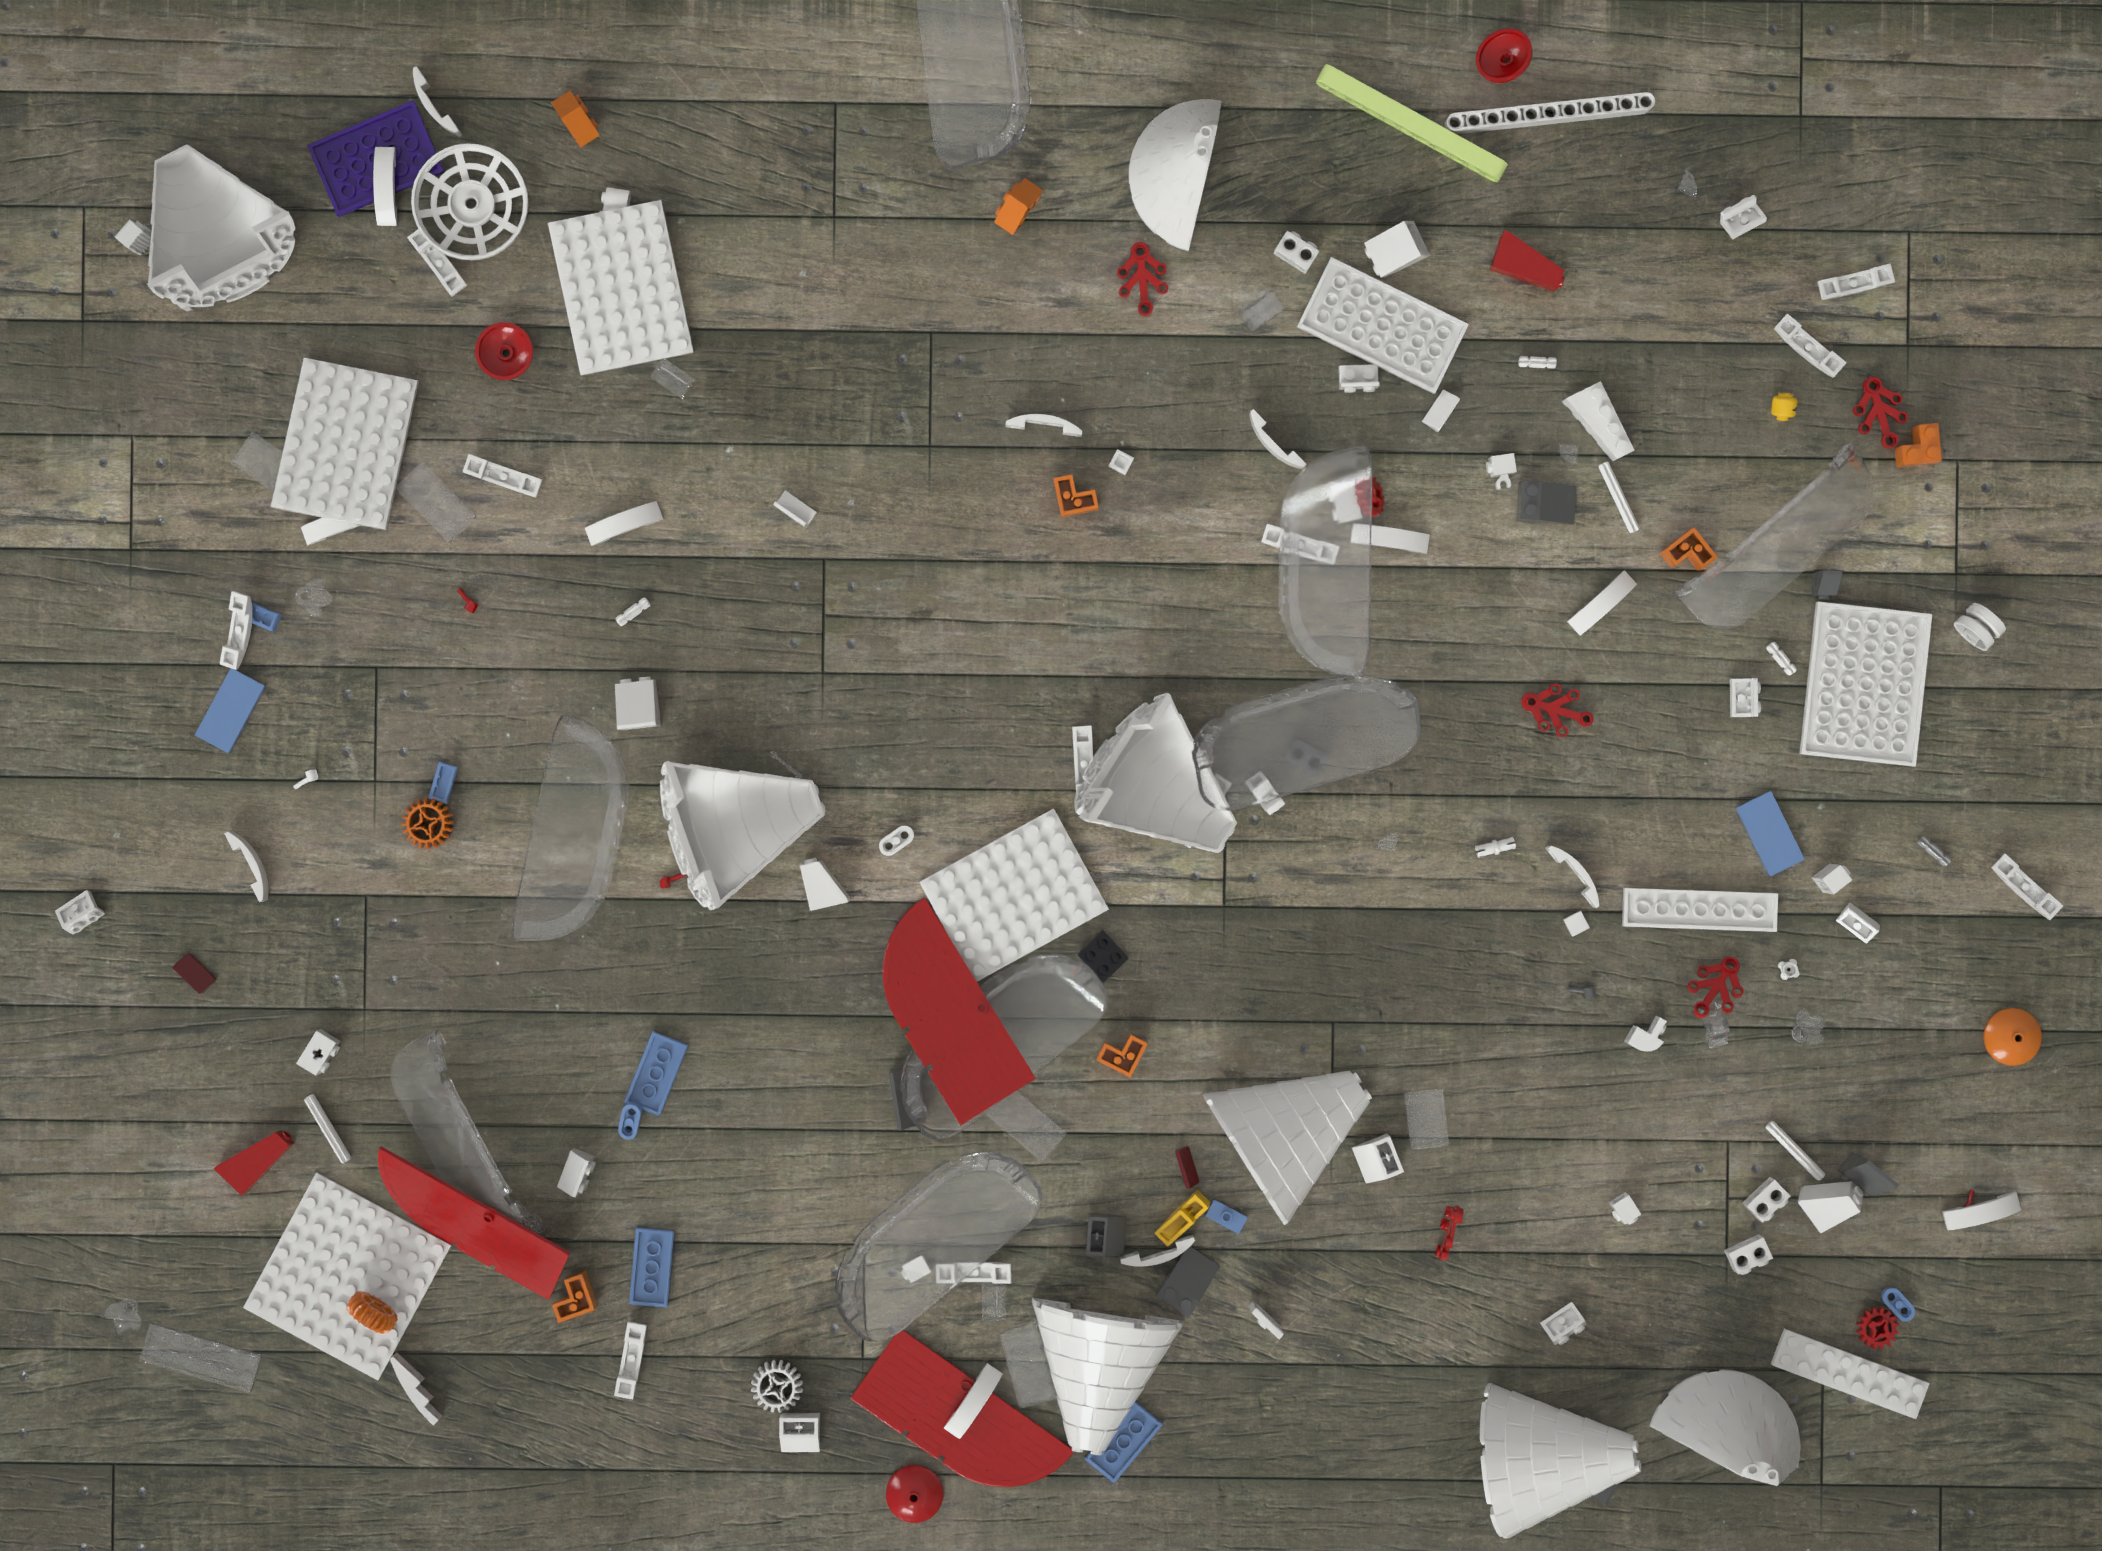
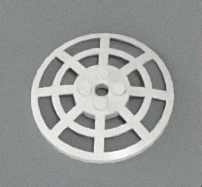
[411,144,528,260]

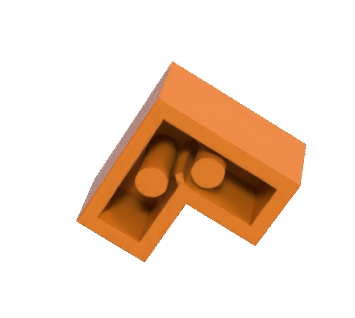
[551,90,600,148]
[994,178,1043,235]
[1895,423,1942,467]
[1053,474,1099,518]
[1659,527,1718,571]
[1096,1033,1148,1078]
[552,1270,598,1323]

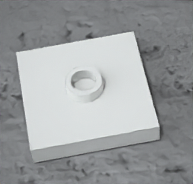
[1248,1301,1284,1339]

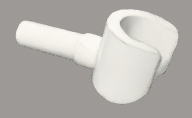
[293,769,318,789]

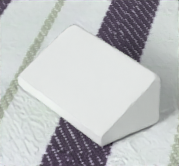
[1422,390,1460,432]
[1836,903,1880,944]

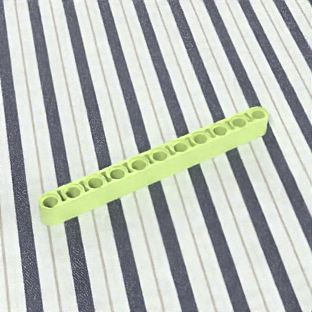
[1316,64,1508,182]

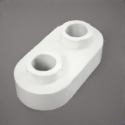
[879,826,914,856]

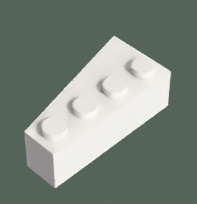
[1562,381,1635,462]

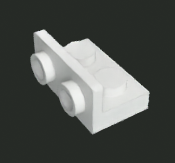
[1339,365,1380,393]
[55,890,105,934]
[1540,1302,1586,1345]

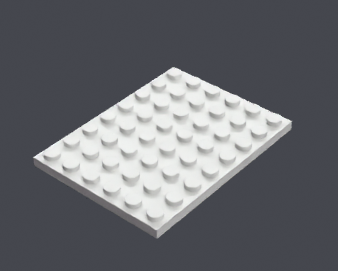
[548,200,694,376]
[271,358,419,530]
[1799,602,1932,767]
[919,809,1109,982]

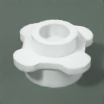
[1778,959,1799,980]

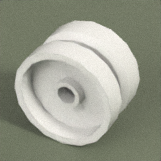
[1954,603,2006,651]

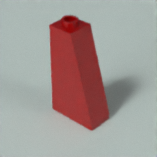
[1489,230,1565,292]
[214,1130,294,1196]

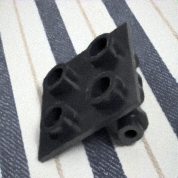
[1078,930,1129,983]

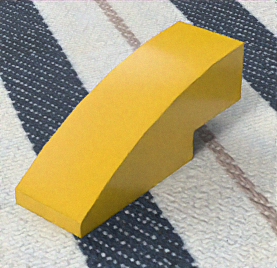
[1154,1189,1211,1247]

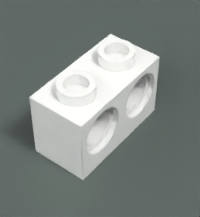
[1273,231,1319,274]
[1742,1177,1790,1223]
[1724,1234,1773,1275]

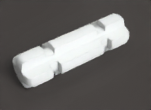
[1518,356,1557,369]
[615,597,650,626]
[1766,642,1797,675]

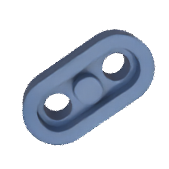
[618,1102,642,1140]
[1881,1287,1915,1322]

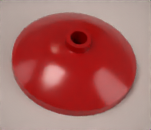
[1476,28,1533,83]
[475,322,533,381]
[886,1465,943,1523]

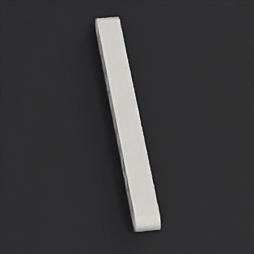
[1444,92,1655,134]

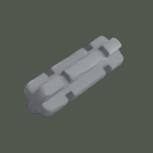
[1917,836,1952,866]

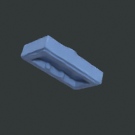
[252,602,282,632]
[428,762,459,804]
[1205,1199,1248,1234]

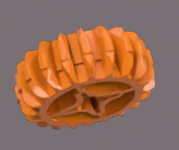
[401,797,454,849]
[346,1291,398,1334]

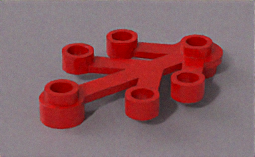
[1117,242,1168,317]
[1852,376,1908,449]
[1521,683,1594,737]
[1687,957,1744,1019]
[1435,1205,1464,1260]

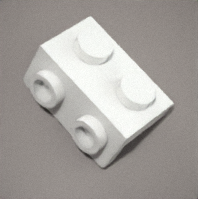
[1720,195,1767,239]
[1730,678,1761,717]

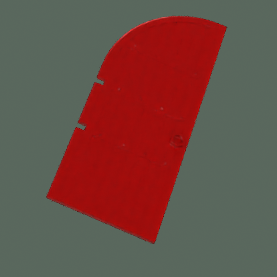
[882,897,1036,1126]
[378,1146,571,1300]
[850,1328,1074,1487]

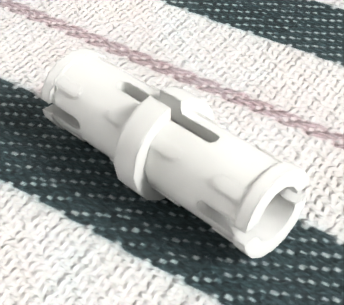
[1475,837,1516,858]

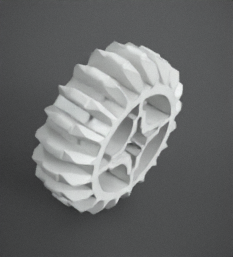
[751,1360,803,1413]

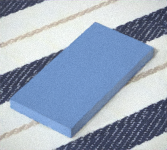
[195,668,266,753]
[1735,791,1805,877]
[624,1030,689,1117]
[629,1227,675,1308]
[1085,1401,1163,1483]

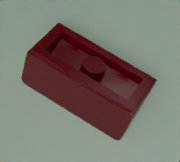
[172,953,217,994]
[1175,1146,1199,1189]

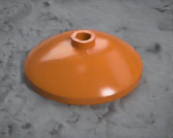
[1983,1008,2042,1066]

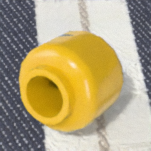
[1771,392,1798,421]

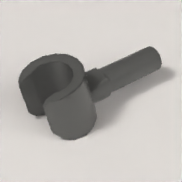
[1567,987,1595,999]

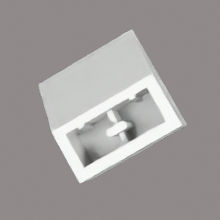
[1352,1133,1404,1183]
[557,1148,596,1198]
[779,1413,820,1452]

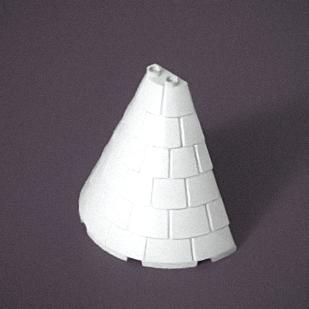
[1129,99,1221,251]
[147,144,295,307]
[1074,693,1237,853]
[660,761,826,910]
[1203,1071,1372,1225]
[1032,1297,1184,1455]
[1649,1369,1801,1486]
[1480,1383,1641,1538]

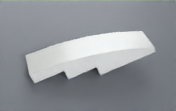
[390,1353,443,1425]

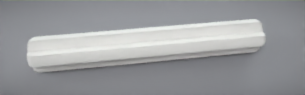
[1599,462,1640,533]
[304,1094,351,1163]
[1766,1121,1825,1181]

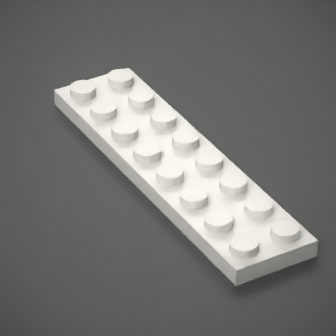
[1622,888,1778,932]
[1771,1328,1930,1419]

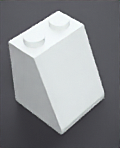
[1364,221,1430,278]
[615,677,661,730]
[800,858,851,911]
[1798,1181,1863,1233]

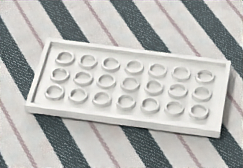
[1297,257,1469,394]

